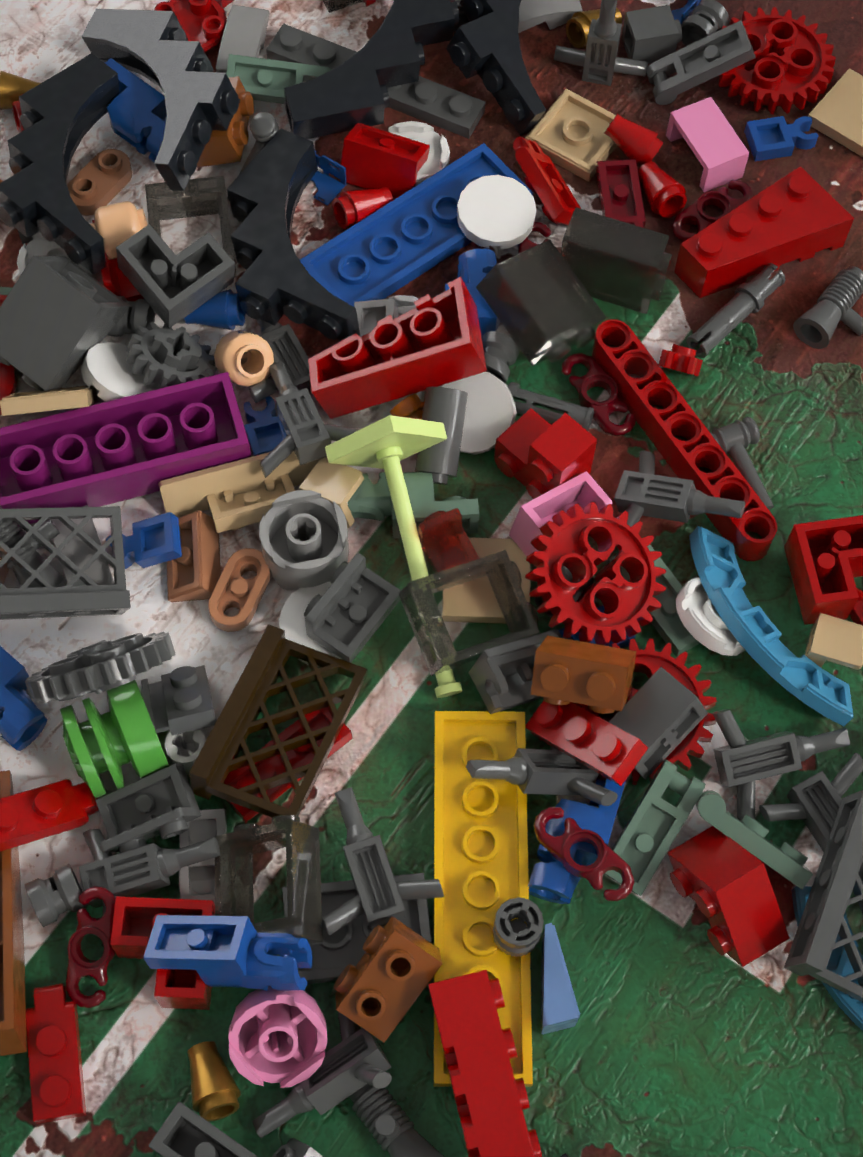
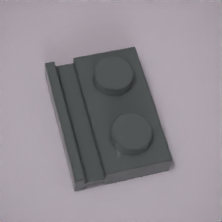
[141,665,216,736]

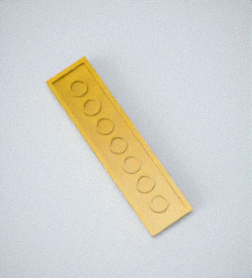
[433,711,533,1087]

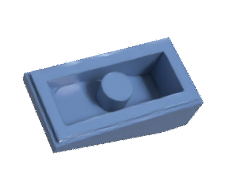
[541,923,580,1035]

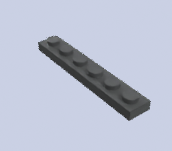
[266,23,486,139]

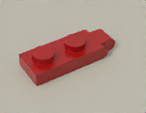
[513,136,586,227]
[0,779,99,852]
[26,983,86,1124]

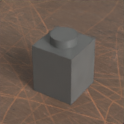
[622,5,682,63]

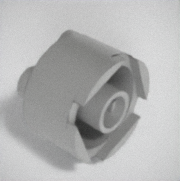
[259,490,349,591]

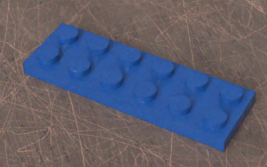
[300,143,533,307]

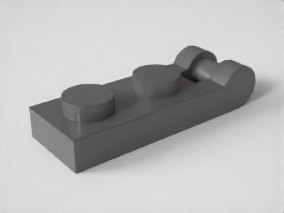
[646,20,756,105]

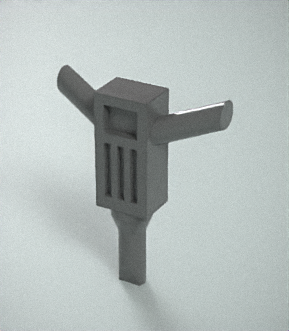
[554,0,648,86]
[249,319,311,403]
[260,361,360,478]
[614,451,745,548]
[712,709,850,820]
[466,746,618,806]
[759,753,863,883]
[323,787,444,936]
[79,829,220,947]
[252,1011,392,1138]

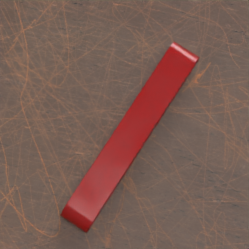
[592,319,777,562]

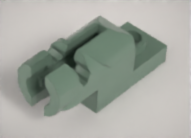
[348,471,479,539]

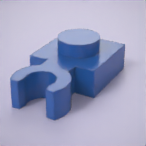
[744,116,818,162]
[244,396,287,456]
[106,512,182,569]

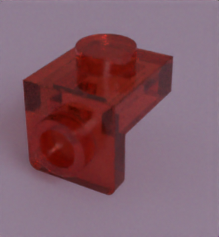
[418,508,481,586]

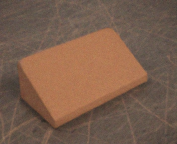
[167,510,221,602]

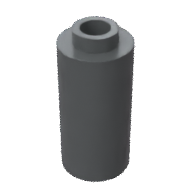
[415,387,468,485]

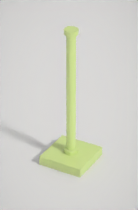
[325,415,462,698]

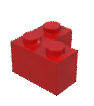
[494,408,597,499]
[784,515,863,625]
[667,826,790,967]
[110,896,219,1010]

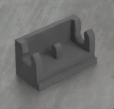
[468,629,561,714]
[609,667,708,780]

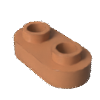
[67,149,132,216]
[208,548,271,632]

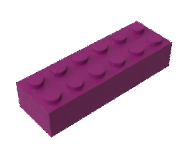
[0,372,251,524]

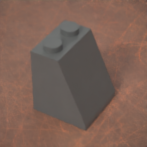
[0,256,130,391]

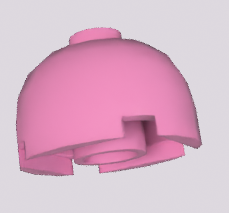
[228,986,327,1088]

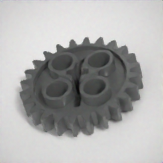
[25,632,176,703]

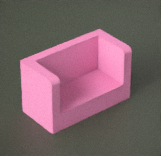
[666,97,749,192]
[509,471,612,566]

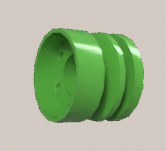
[60,680,169,798]

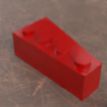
[674,166,854,298]
[308,276,487,419]
[428,970,542,1157]

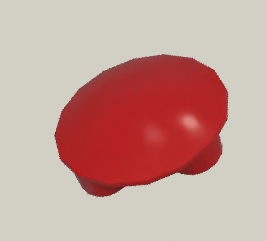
[154,0,227,52]

